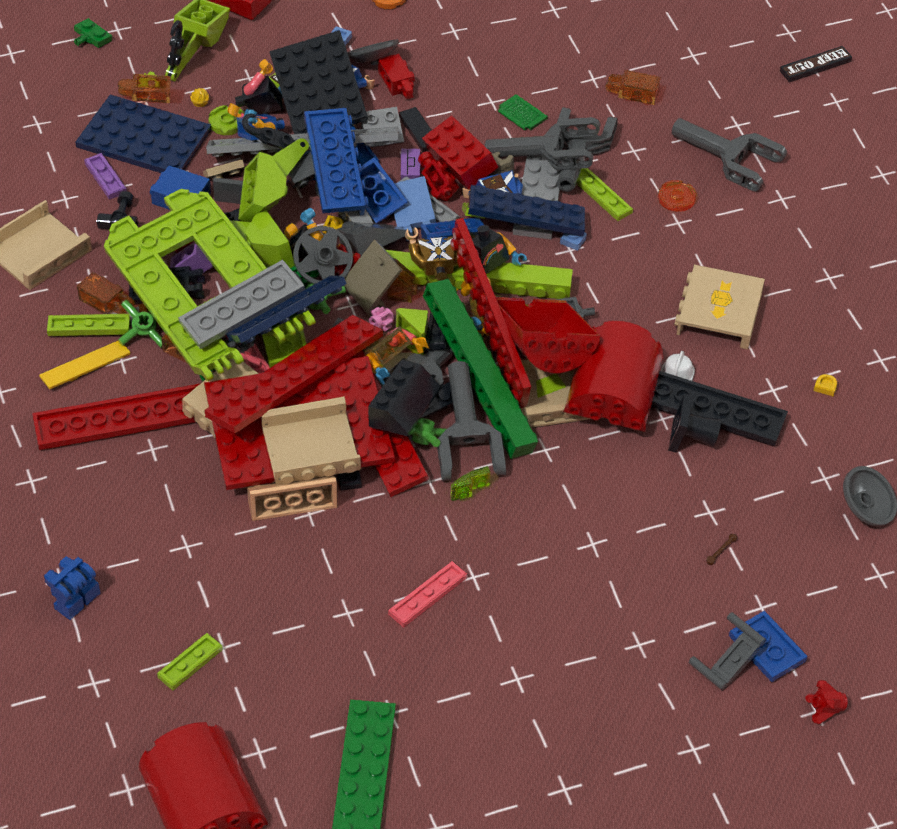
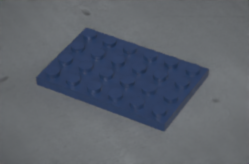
[75,94,212,173]

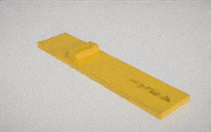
[39,341,131,390]

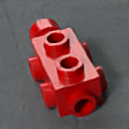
[418,152,459,201]

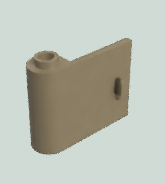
[344,239,402,317]

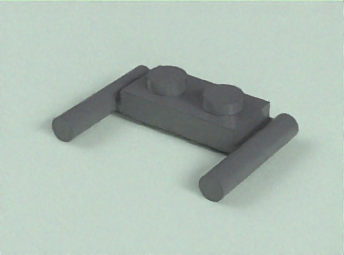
[688,612,766,690]

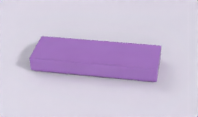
[84,153,126,200]

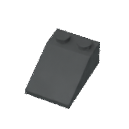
[337,221,411,256]

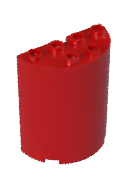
[496,297,601,373]
[563,321,663,432]
[139,722,268,829]

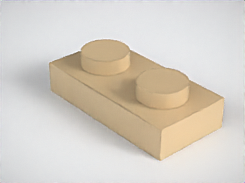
[203,160,244,181]

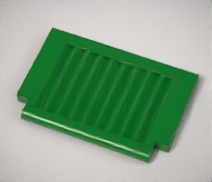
[498,94,548,131]

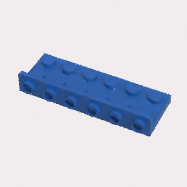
[304,108,368,215]

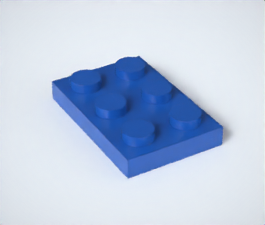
[729,611,807,682]

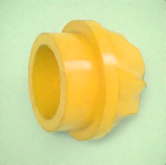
[190,88,209,107]

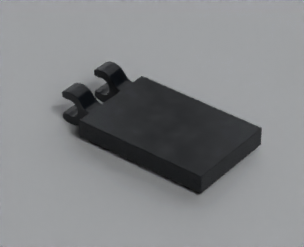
[128,266,205,305]

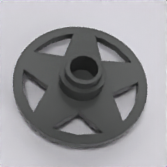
[293,226,353,284]

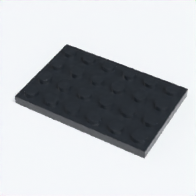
[269,30,369,134]

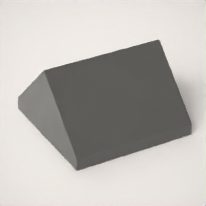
[213,178,243,204]

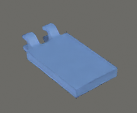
[394,176,436,241]

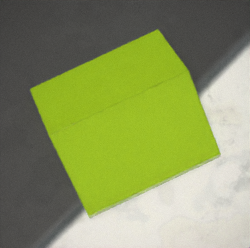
[396,308,428,355]

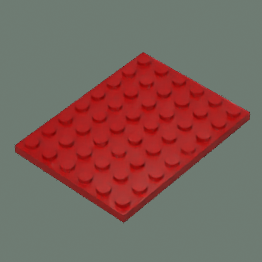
[204,356,395,490]

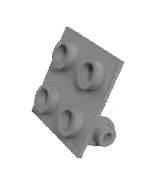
[361,107,404,147]

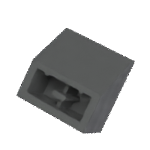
[287,152,316,189]

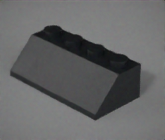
[368,360,441,436]

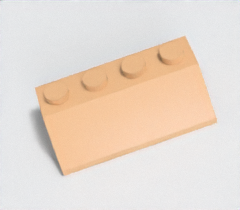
[247,476,337,521]

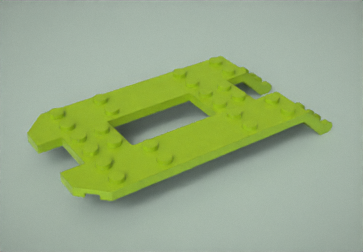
[104,189,316,381]

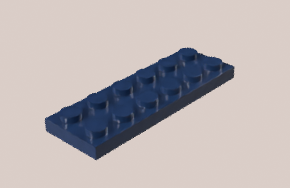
[468,185,585,236]
[226,275,347,344]

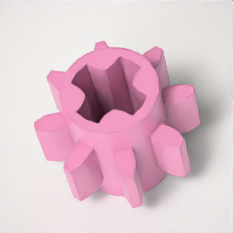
[369,306,394,332]

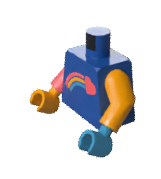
[228,103,285,141]

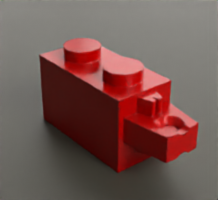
[378,53,415,99]

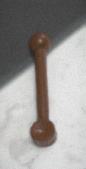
[706,534,737,565]

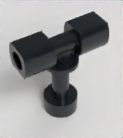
[97,191,139,229]

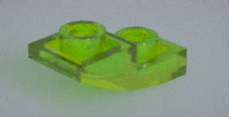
[450,466,490,501]

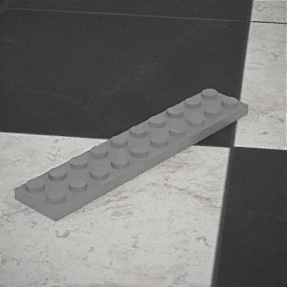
[206,127,399,157]

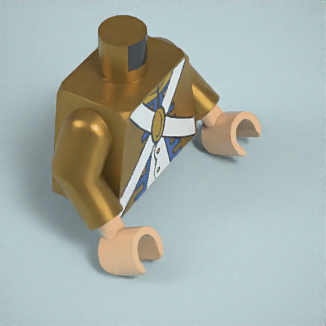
[405,227,458,281]

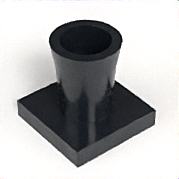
[668,394,721,453]

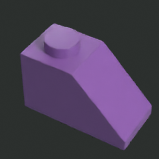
[170,241,213,273]

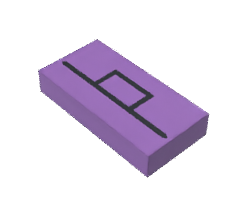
[401,149,420,180]

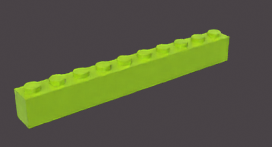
[386,250,573,299]

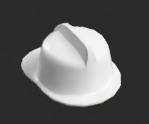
[661,351,695,381]

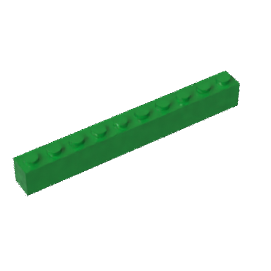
[423,279,538,459]

